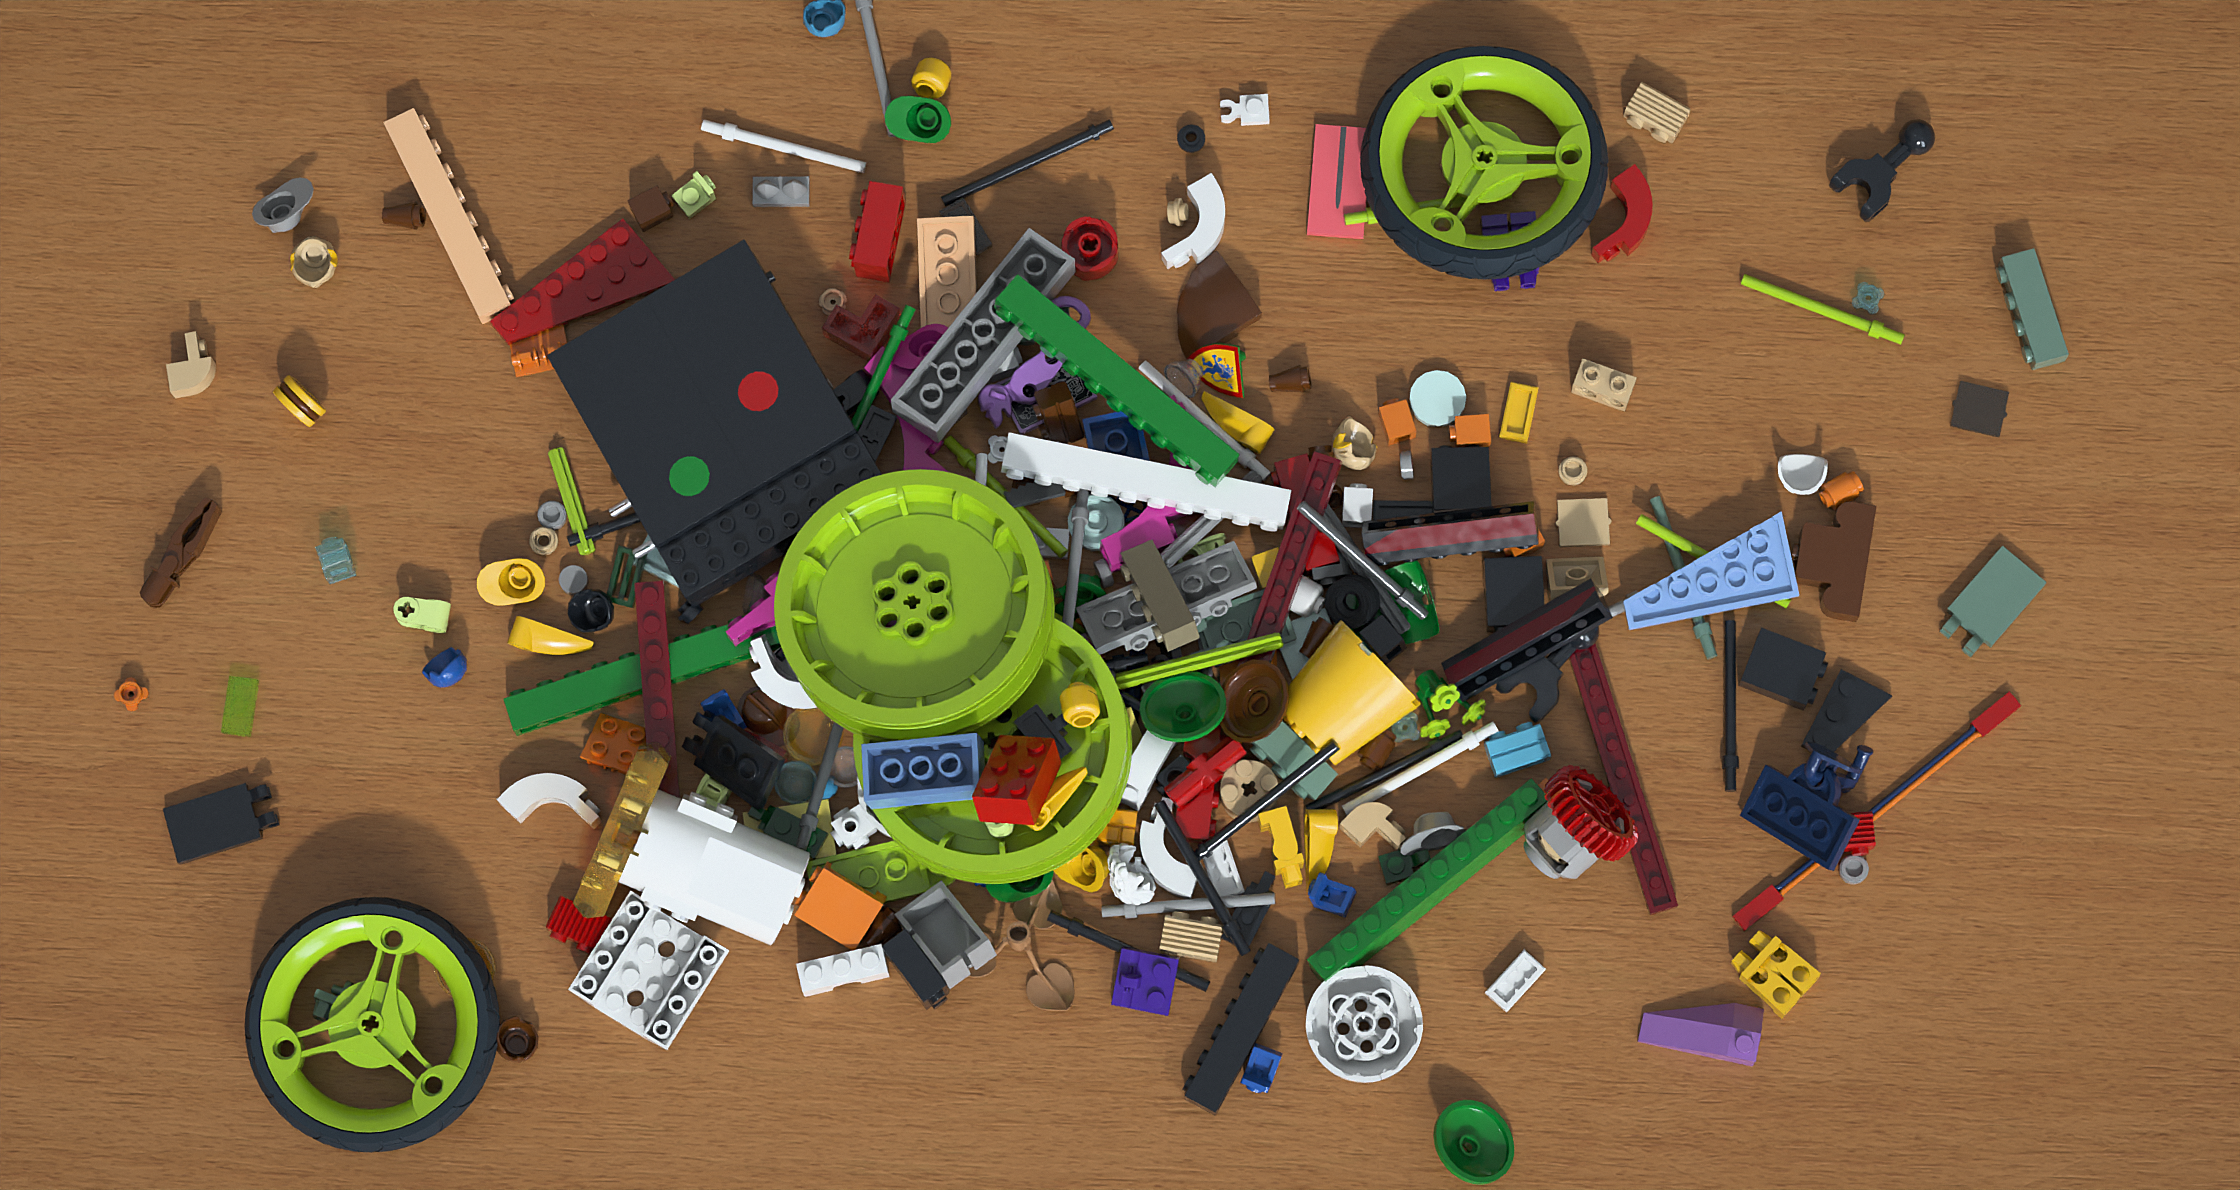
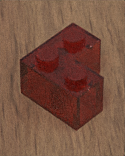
[822,294,901,362]

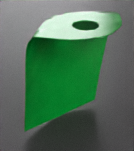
[1346,561,1439,653]

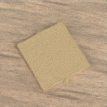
[1555,498,1611,547]

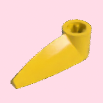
[1201,391,1275,454]
[507,616,594,655]
[1026,767,1088,831]
[1304,809,1338,892]

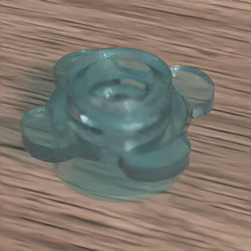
[1852,282,1884,314]
[1392,712,1420,743]

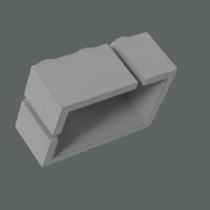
[894,880,997,989]

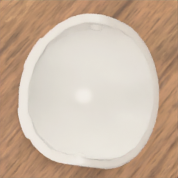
[1778,454,1828,495]

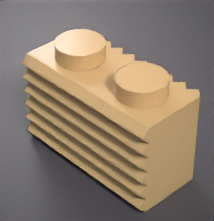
[1624,82,1691,143]
[1159,911,1223,962]

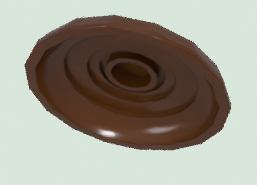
[1220,659,1290,743]

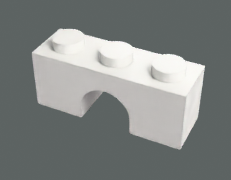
[796,944,890,997]

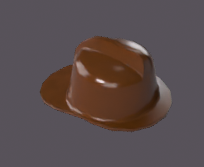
[737,686,800,747]

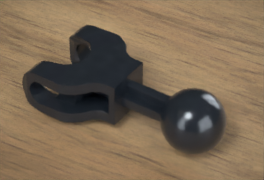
[1829,119,1935,222]
[1496,626,1600,723]

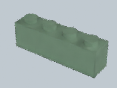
[1996,248,2069,370]

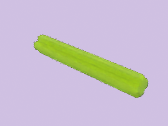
[548,447,595,555]

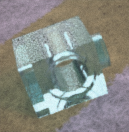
[315,537,357,584]

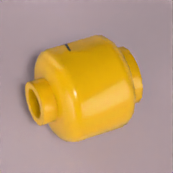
[911,57,951,99]
[1060,682,1100,728]

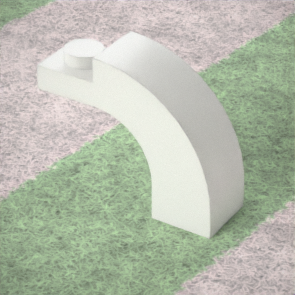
[1161,173,1225,269]
[749,634,817,709]
[1121,730,1178,811]
[497,773,602,829]
[1140,797,1197,899]

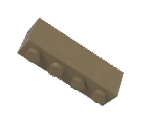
[1120,540,1200,652]

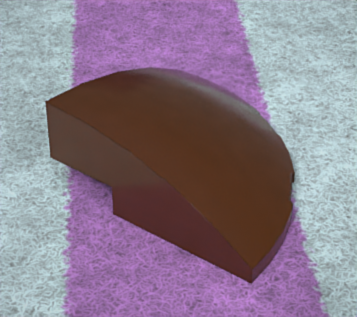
[1177,251,1262,360]

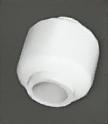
[1290,575,1325,618]

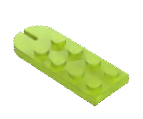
[806,841,956,904]

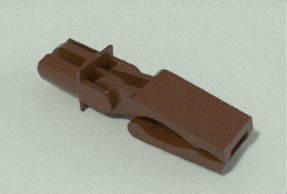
[140,497,222,608]

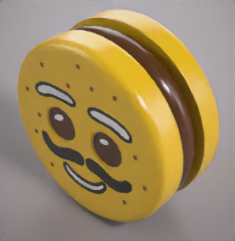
[273,375,326,427]

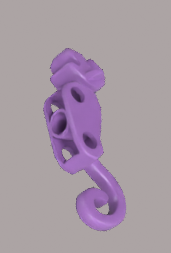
[978,296,1091,429]

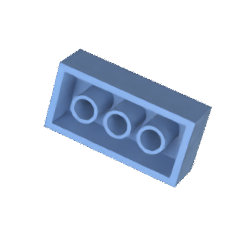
[861,733,985,809]

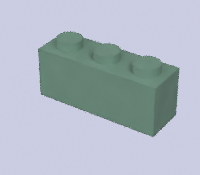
[1250,721,1338,800]

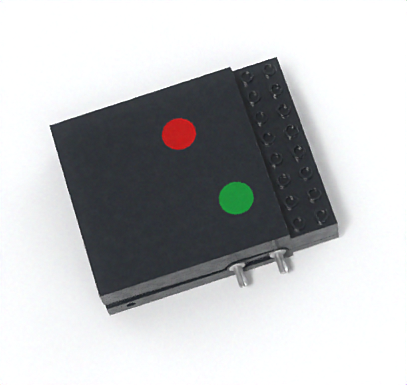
[547,239,882,607]

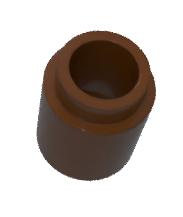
[1357,729,1397,770]

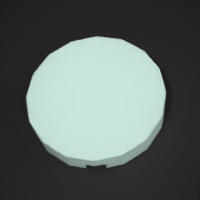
[1409,370,1466,427]
[1068,494,1125,551]

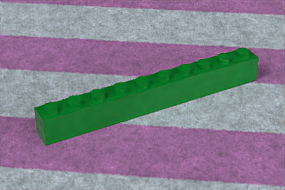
[994,274,1240,488]
[503,616,781,736]
[1307,778,1548,983]

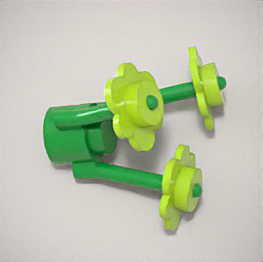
[1415,670,1486,738]

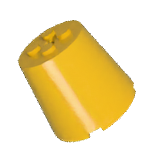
[1284,620,1421,765]

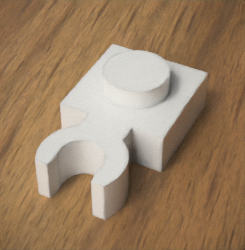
[1220,94,1269,126]

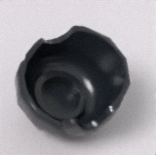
[567,589,614,633]

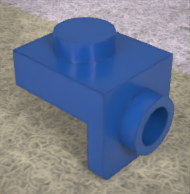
[700,689,747,729]
[1308,872,1357,918]
[1240,1043,1283,1093]

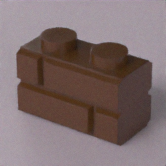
[1032,381,1084,444]

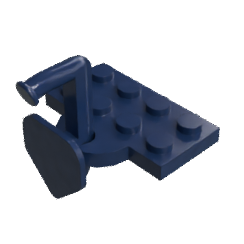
[1740,741,1873,871]

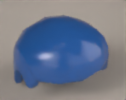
[422,647,467,688]

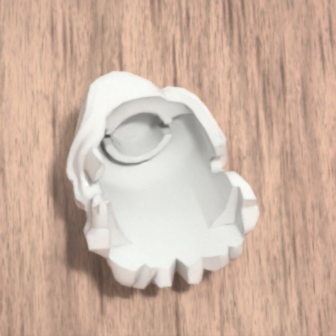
[1107,843,1156,905]

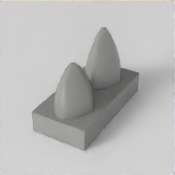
[752,176,810,207]

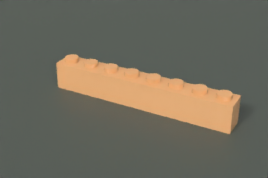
[383,108,514,324]

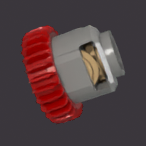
[1524,765,1638,879]

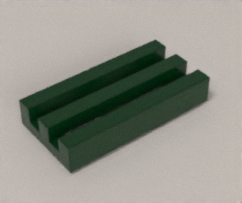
[607,545,648,608]

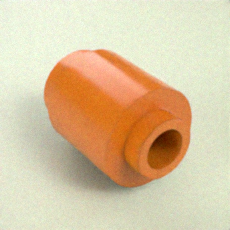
[1819,471,1864,510]

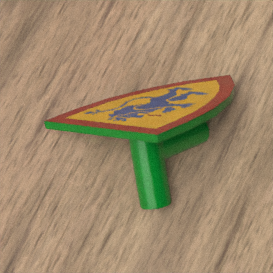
[1185,343,1246,398]

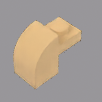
[166,331,216,398]
[1339,802,1406,850]

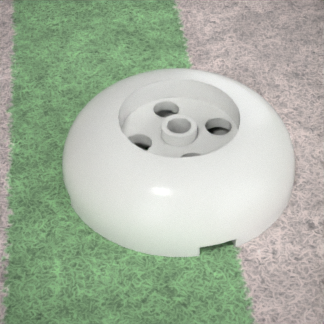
[1306,965,1423,1083]

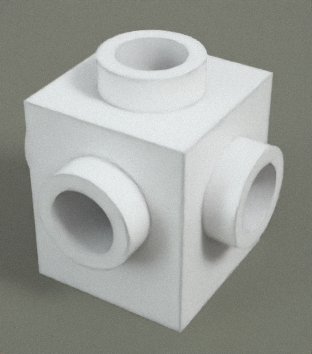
[830,804,877,850]

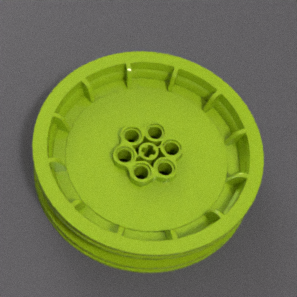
[774,469,1055,742]
[853,613,1132,884]

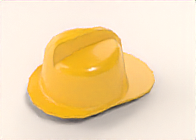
[477,558,545,605]
[1053,845,1110,892]

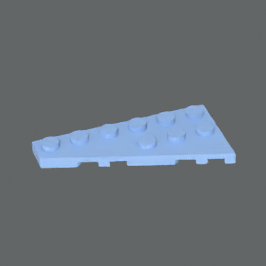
[1623,511,1799,630]

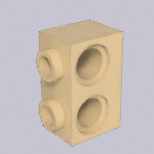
[1571,359,1637,412]

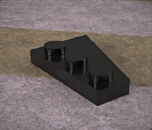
[1801,669,1892,752]

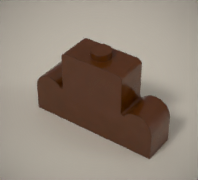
[1791,502,1877,622]

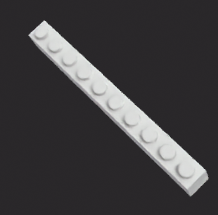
[1001,433,1291,532]

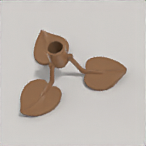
[968,879,1075,1011]

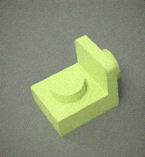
[671,171,716,220]

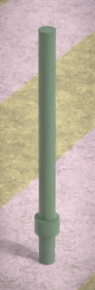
[1650,496,1718,659]

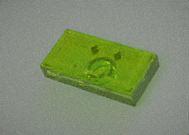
[221,676,259,737]

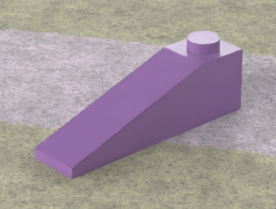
[1638,1003,1764,1066]

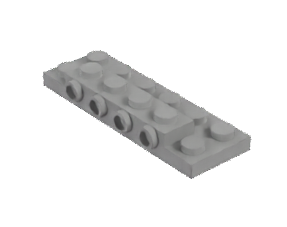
[1076,541,1257,655]

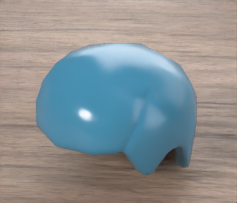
[803,0,846,37]

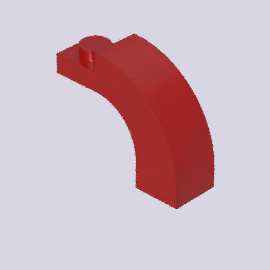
[1591,164,1653,263]

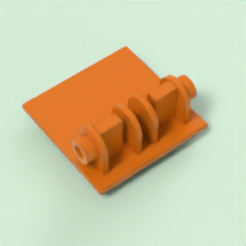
[510,325,567,377]
[580,713,647,778]

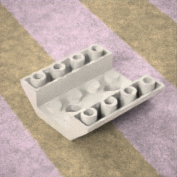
[568,891,729,1050]

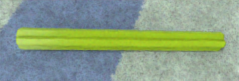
[1115,633,1283,689]

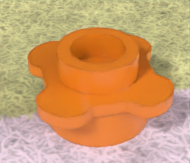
[114,677,149,712]

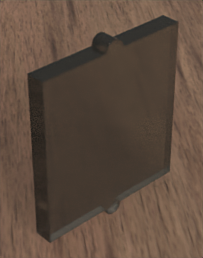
[1950,381,2009,438]

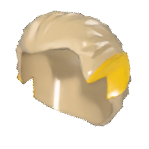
[290,236,338,288]
[1333,416,1377,470]

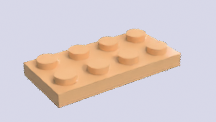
[917,216,977,328]

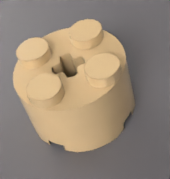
[1220,760,1278,823]

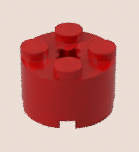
[1061,217,1119,281]

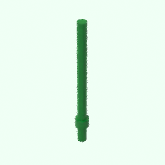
[852,305,916,431]

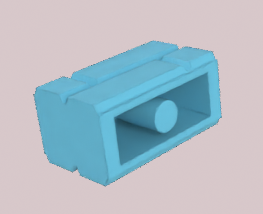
[1484,722,1551,778]

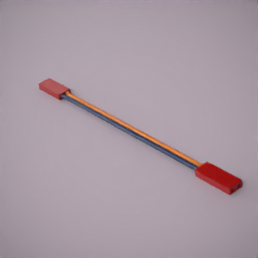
[1733,691,2022,932]

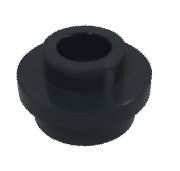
[1177,125,1205,153]
[678,601,704,624]

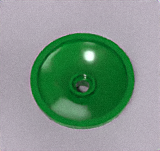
[1140,671,1227,742]
[1433,1100,1514,1185]

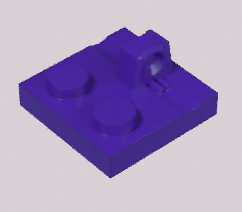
[1111,946,1179,1016]

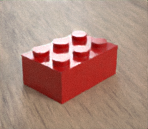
[849,181,906,283]
[972,735,1062,825]

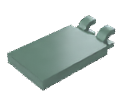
[1940,545,2047,658]
[1190,589,1297,668]

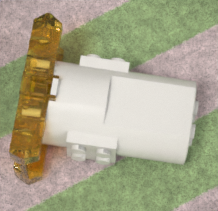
[573,742,810,945]

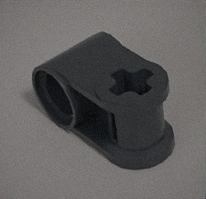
[833,369,880,416]

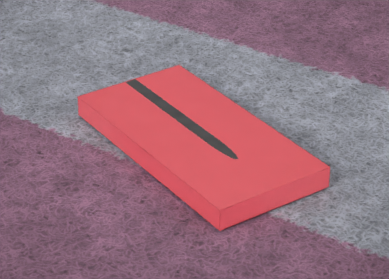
[1307,124,1367,239]

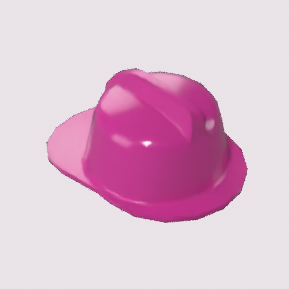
[892,324,948,370]

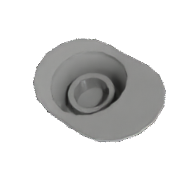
[252,177,314,233]
[1400,812,1466,856]

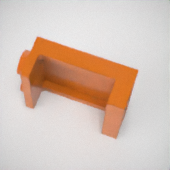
[794,861,887,951]

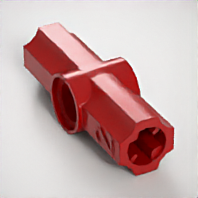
[1164,736,1247,809]

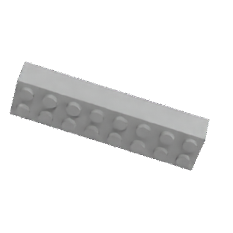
[891,228,1075,443]

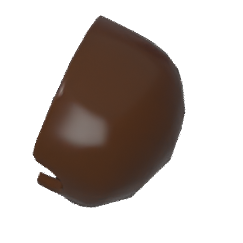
[497,1016,539,1063]

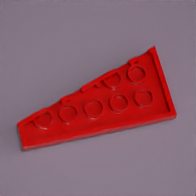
[490,218,675,345]

